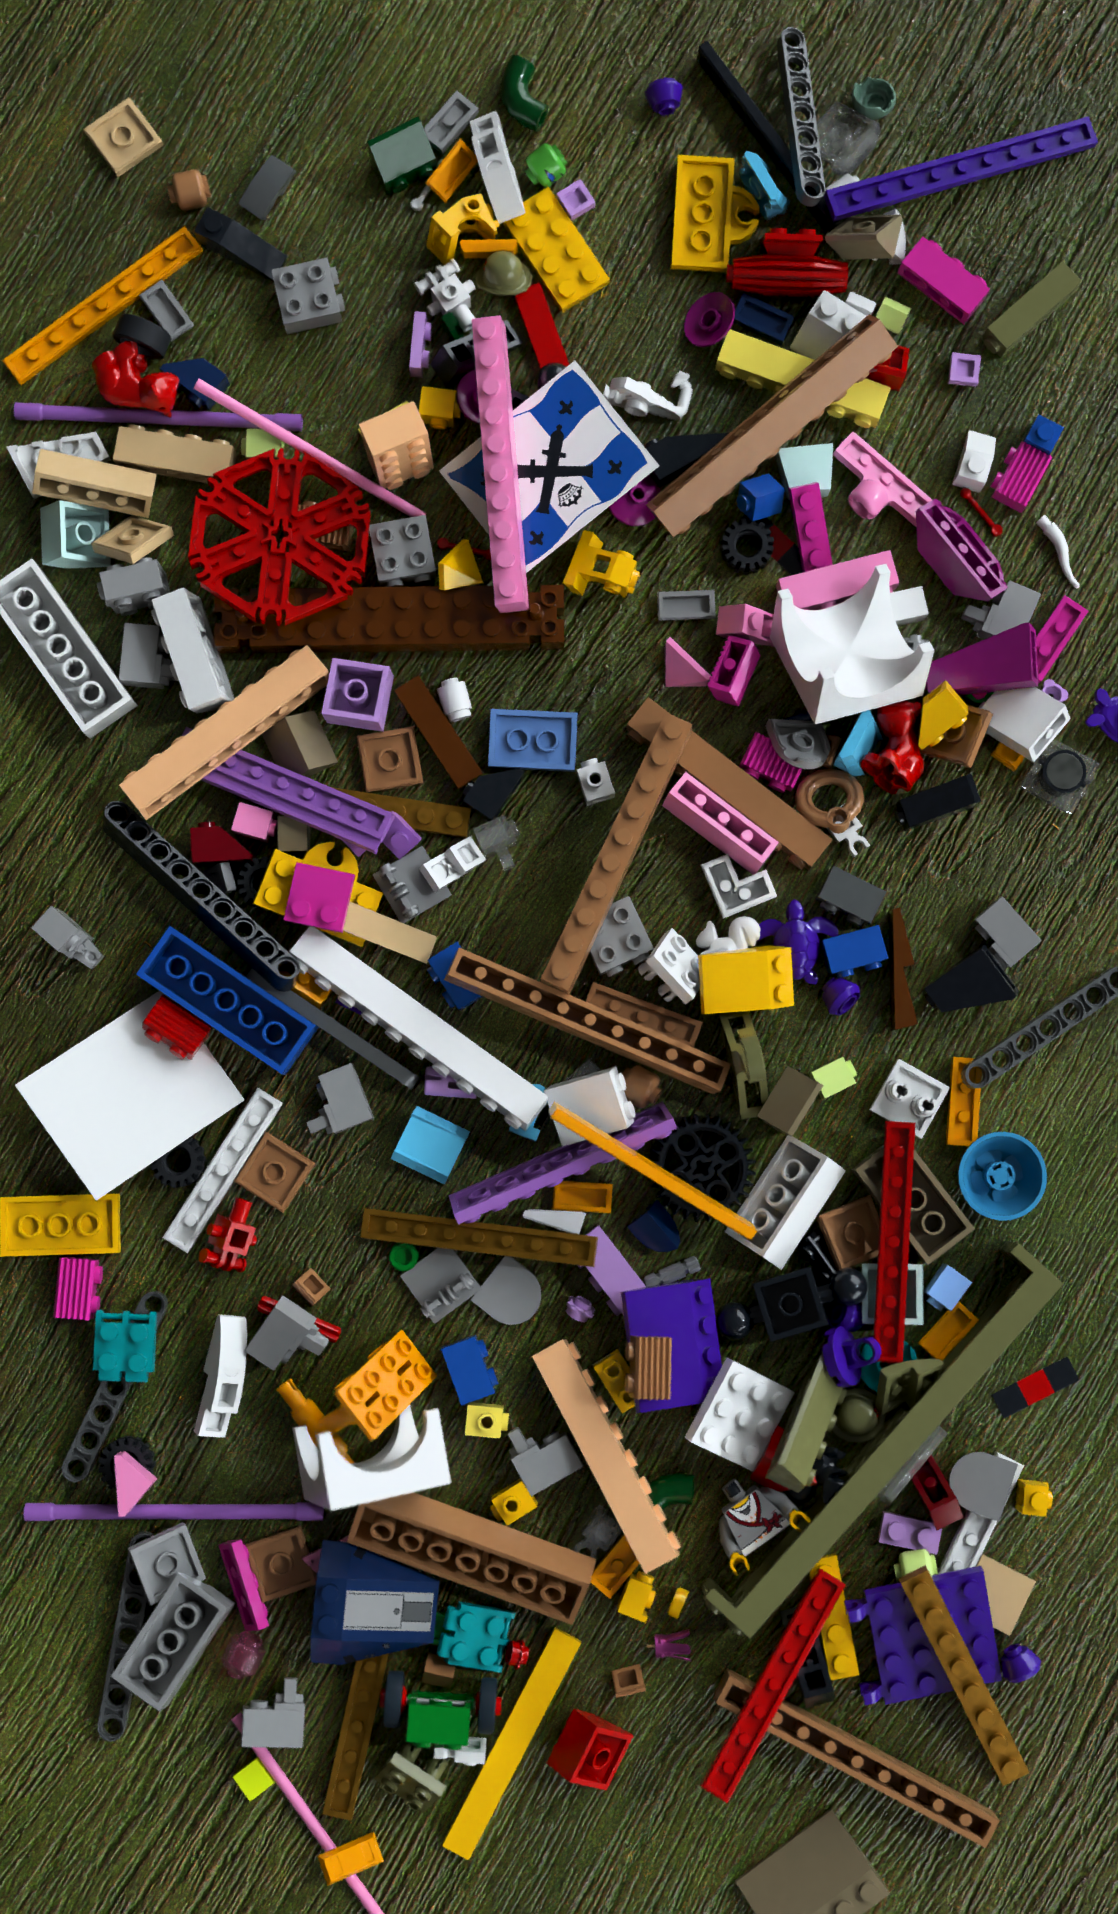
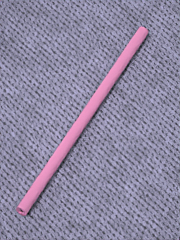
[194,379,427,517]
[232,1712,384,1914]

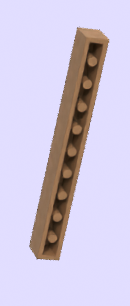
[646,314,898,538]
[541,712,693,995]
[444,948,731,1095]
[713,1668,1000,1848]

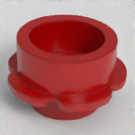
[505,1639,529,1670]

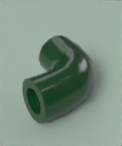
[500,55,549,133]
[648,1473,695,1511]

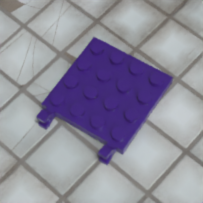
[844,1566,1002,1705]

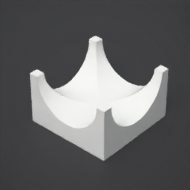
[770,564,935,724]
[293,1404,451,1510]

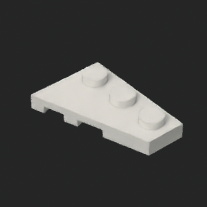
[6,432,111,499]

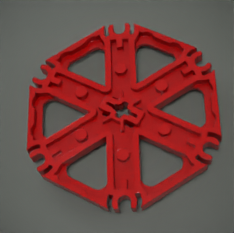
[188,448,371,626]

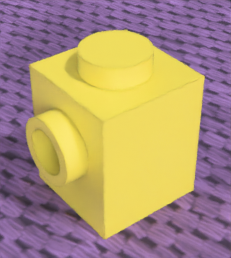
[465,1402,509,1438]

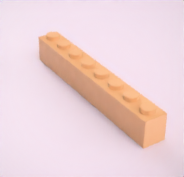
[119,645,329,820]
[532,1339,681,1574]

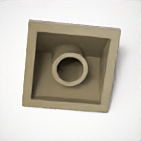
[825,215,902,259]
[262,710,339,777]
[757,1066,823,1136]

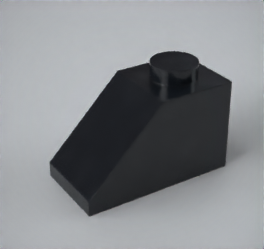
[462,768,525,824]

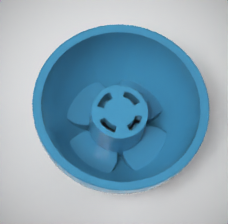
[958,1132,1047,1221]

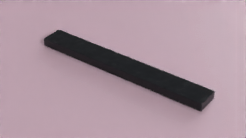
[696,41,842,234]

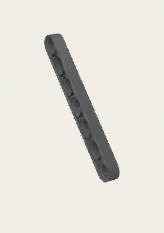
[777,27,825,207]
[961,967,1118,1088]
[245,968,420,1090]
[62,1291,168,1482]
[98,1531,154,1742]

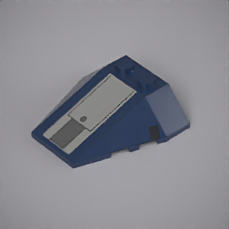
[311,1539,439,1665]

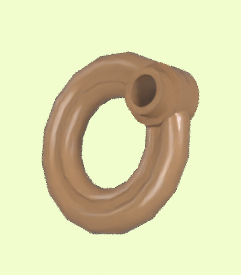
[795,768,865,833]

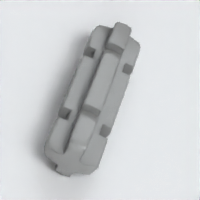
[644,1256,701,1287]

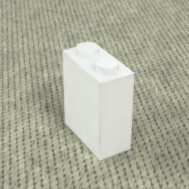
[978,687,1071,763]
[544,1066,635,1147]

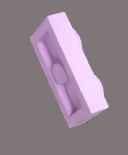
[409,311,432,378]
[877,1511,942,1555]

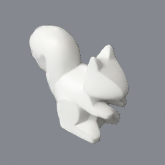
[696,916,761,955]

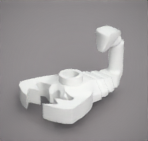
[603,371,693,420]

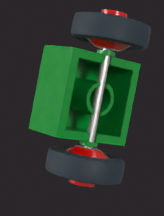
[380,1671,502,1750]

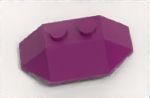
[916,498,1007,602]

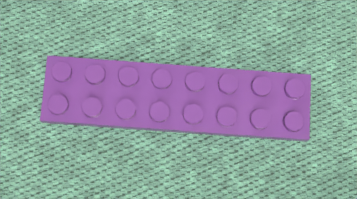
[448,1101,677,1225]

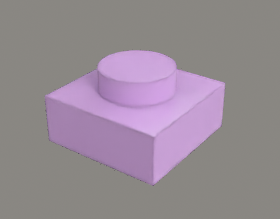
[556,179,596,221]
[948,352,981,387]

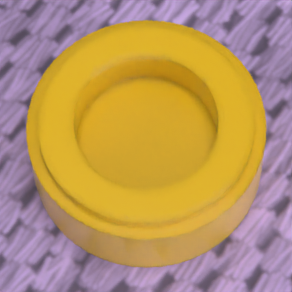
[667,1587,689,1619]

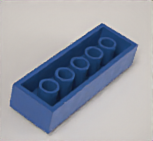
[136,926,319,1075]

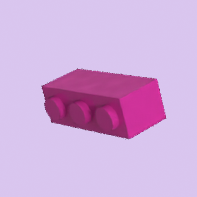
[897,237,990,324]

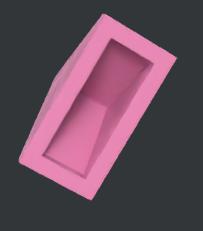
[114,1451,157,1517]

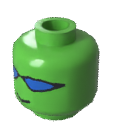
[525,143,568,188]

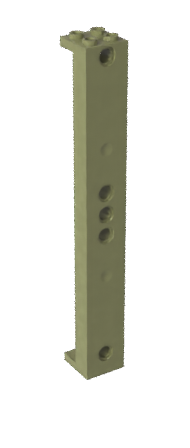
[701,1241,1063,1638]

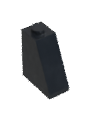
[894,773,981,831]
[924,944,1019,1012]

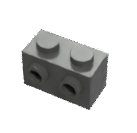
[815,866,886,927]

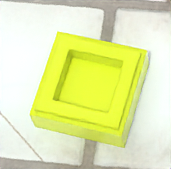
[233,1757,275,1802]

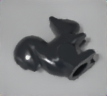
[785,1447,848,1504]

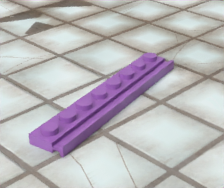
[182,727,395,854]

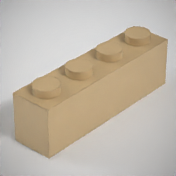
[113,424,237,483]
[32,449,157,518]

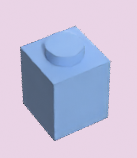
[924,1263,972,1311]

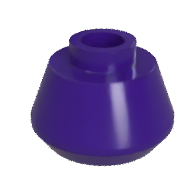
[644,78,683,116]
[822,978,860,1016]
[828,1301,864,1332]
[1001,1643,1041,1683]

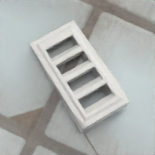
[523,1209,586,1234]

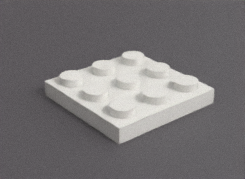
[684,1357,795,1471]

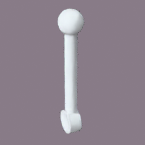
[411,159,443,211]

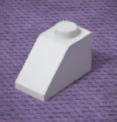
[952,430,996,493]

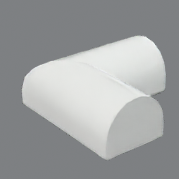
[701,854,777,919]

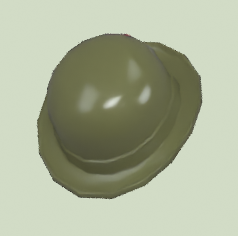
[475,251,532,296]
[832,1388,886,1443]

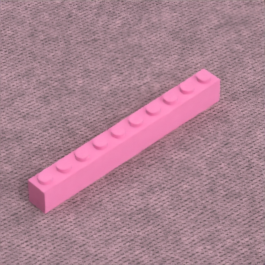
[472,315,529,613]

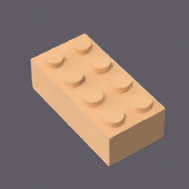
[359,401,434,490]

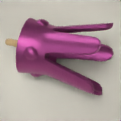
[646,1630,691,1662]

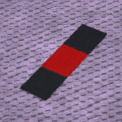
[738,515,803,575]
[992,1356,1079,1418]

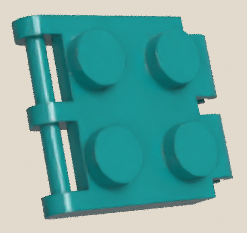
[93,1310,157,1383]
[436,1601,516,1672]

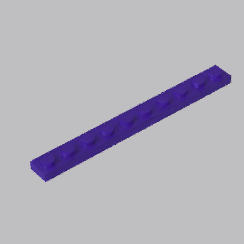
[824,116,1098,222]

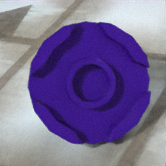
[822,1326,882,1388]

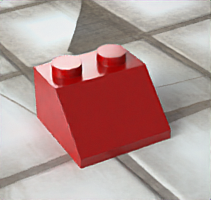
[546,1709,633,1790]

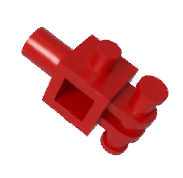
[199,1197,257,1273]

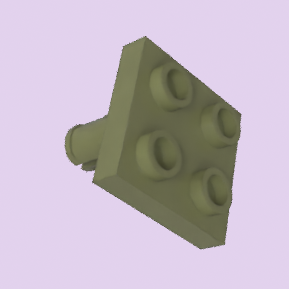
[374,1738,448,1813]

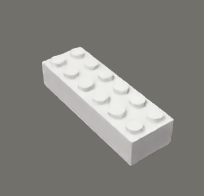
[0,559,138,738]

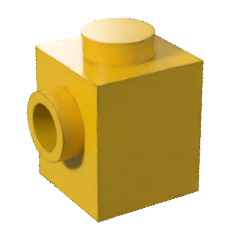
[419,386,461,429]
[490,1478,538,1526]

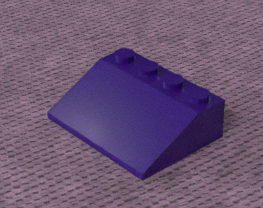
[621,1278,722,1413]

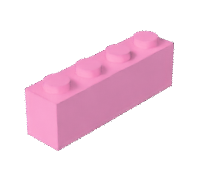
[776,550,899,610]
[662,772,779,875]

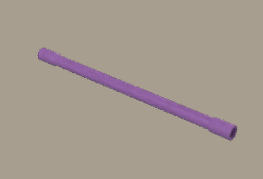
[14,402,303,432]
[24,1502,324,1521]

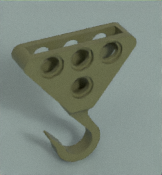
[718,1011,768,1120]

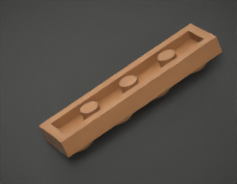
[586,982,703,1048]

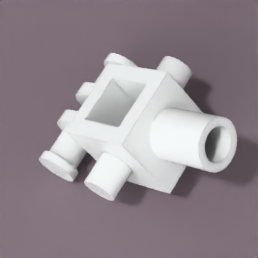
[414,258,476,332]

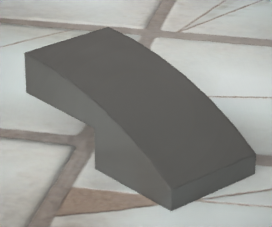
[238,155,296,220]

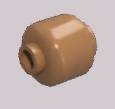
[167,169,211,211]
[622,1065,662,1109]

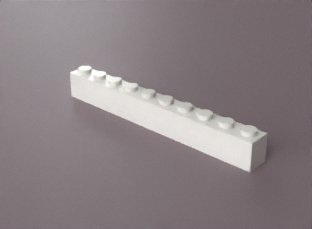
[289,926,549,1131]

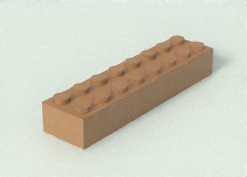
[347,1492,596,1625]

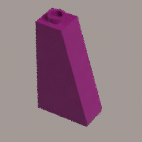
[925,623,1038,696]

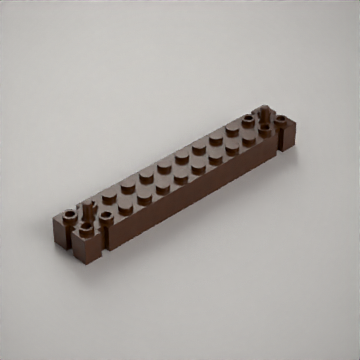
[214,585,564,654]

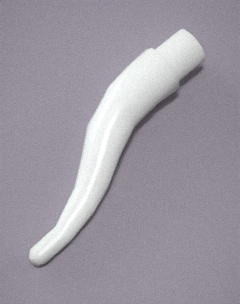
[1036,515,1080,588]

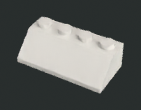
[151,587,235,713]
[725,1135,846,1270]

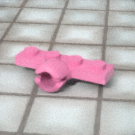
[833,431,932,528]

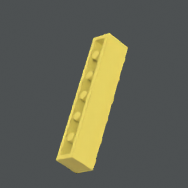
[715,329,891,428]

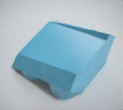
[739,150,790,220]
[833,710,884,777]
[391,1106,470,1184]

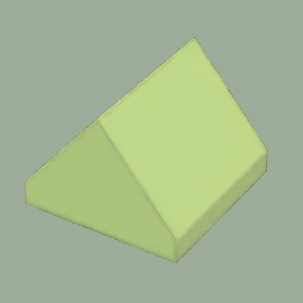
[876,297,911,335]

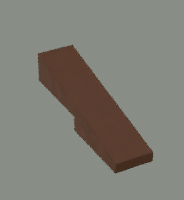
[394,675,483,789]
[889,908,918,1031]

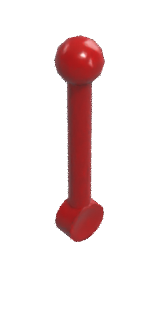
[960,488,1003,537]
[437,538,491,560]

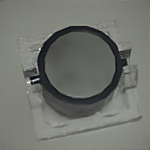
[1019,739,1099,815]

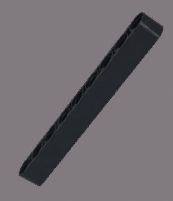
[102,801,300,992]

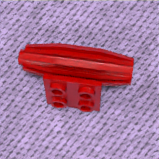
[726,228,848,297]

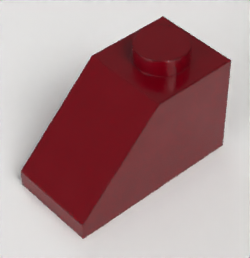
[190,822,254,866]
[904,1454,963,1530]

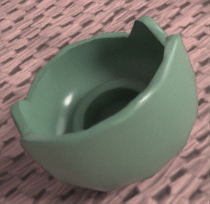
[852,76,896,121]

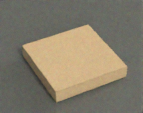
[83,97,163,177]
[91,515,174,564]
[976,1554,1036,1636]

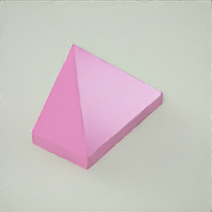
[665,637,712,687]

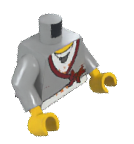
[719,1479,811,1576]

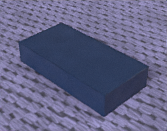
[733,293,795,345]

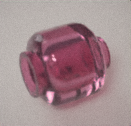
[221,1631,266,1679]

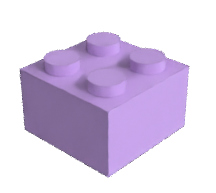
[321,658,394,732]

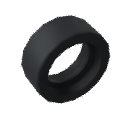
[112,314,171,360]

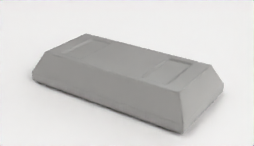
[139,280,195,342]
[657,590,716,621]

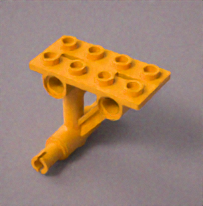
[276,1330,437,1464]

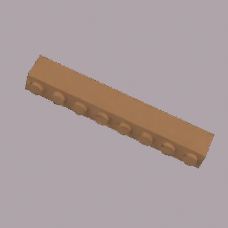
[626,697,833,870]

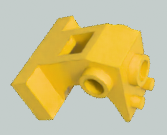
[426,194,499,265]
[563,530,640,598]

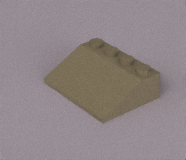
[735,1808,890,1914]

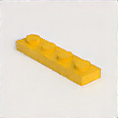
[809,1554,860,1681]

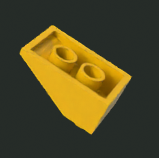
[698,945,794,1014]

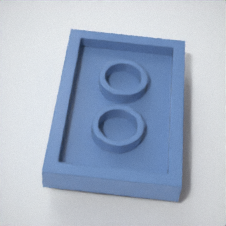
[488,709,578,772]

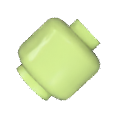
[894,1549,938,1582]

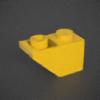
[918,680,969,750]

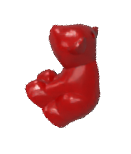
[92,341,179,418]
[860,701,924,794]

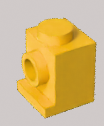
[1015,1479,1053,1517]
[617,1571,656,1623]

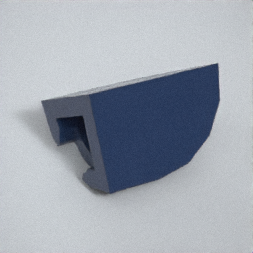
[627,1200,680,1252]

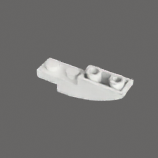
[470,111,526,224]
[194,1314,247,1437]

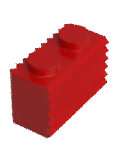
[142,994,212,1060]

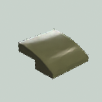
[875,1359,944,1415]

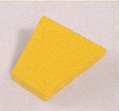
[438,539,483,590]

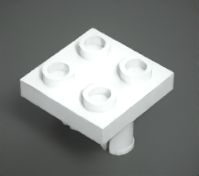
[638,928,700,1004]
[869,1059,950,1139]

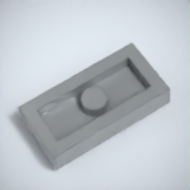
[424,91,479,154]

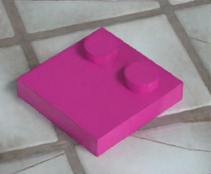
[284,862,355,933]

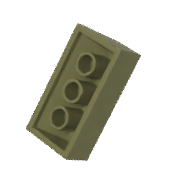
[765,1355,847,1493]

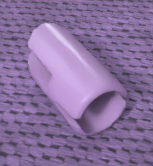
[424,1066,477,1099]

